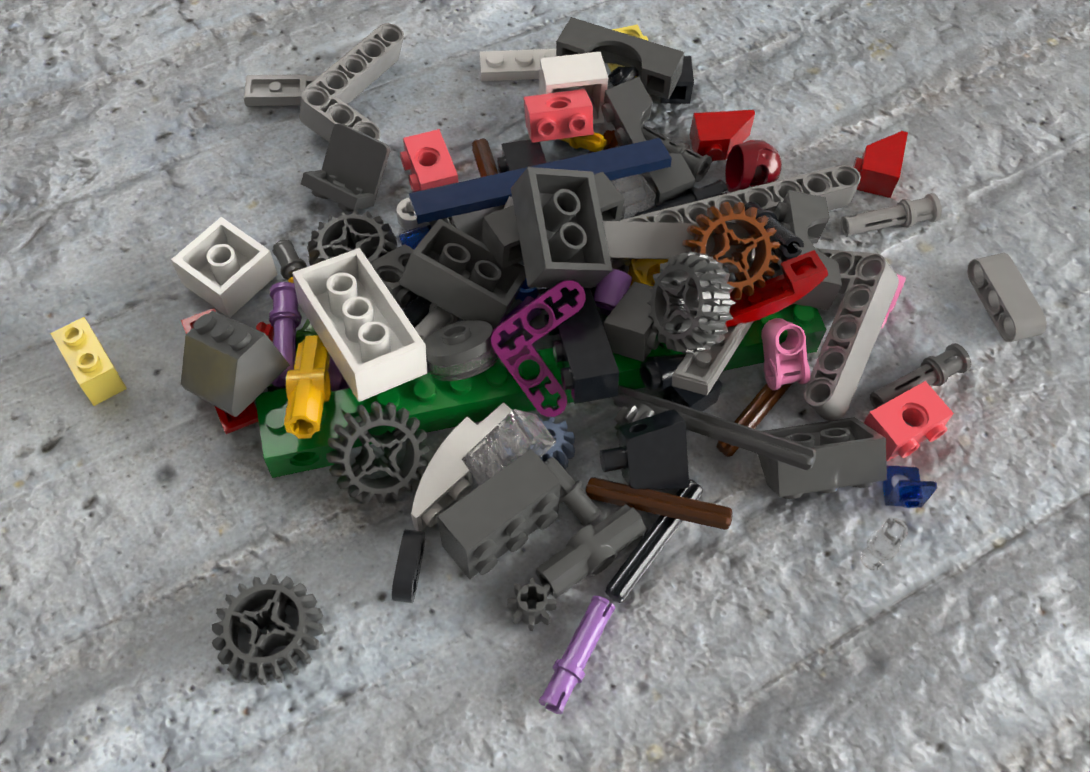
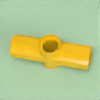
[284,335,331,439]

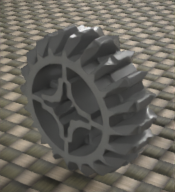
[307,209,397,266]
[647,252,736,354]
[326,402,430,504]
[212,574,324,686]

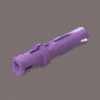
[539,595,615,714]

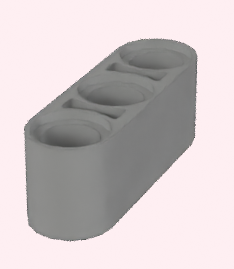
[967,253,1047,342]

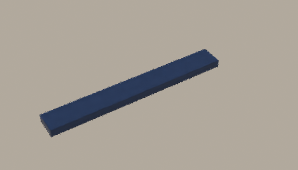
[409,138,672,224]

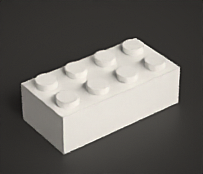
[292,248,427,402]

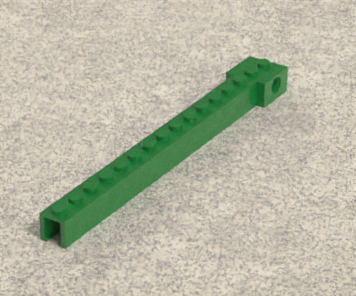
[256,304,827,478]

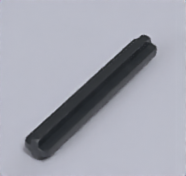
[605,479,703,603]

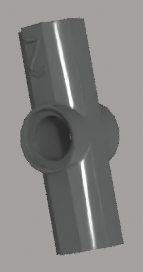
[536,504,647,598]

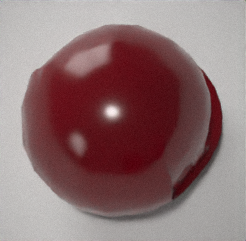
[725,140,782,193]

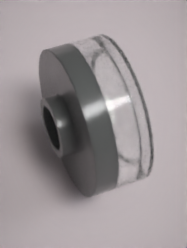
[424,320,499,381]

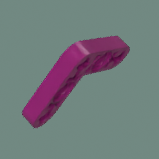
[491,280,586,417]

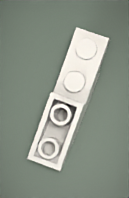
[411,402,514,531]

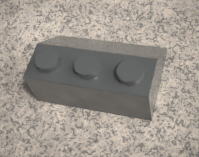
[181,311,290,417]
[758,417,887,499]

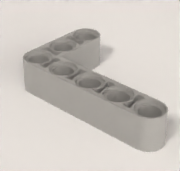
[299,23,404,142]
[603,221,755,262]
[804,248,899,421]

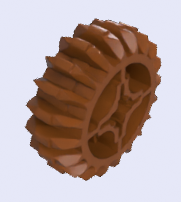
[682,202,781,300]

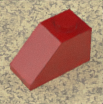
[689,110,755,162]
[853,131,908,198]

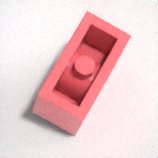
[524,89,594,143]
[400,129,458,192]
[863,381,954,461]

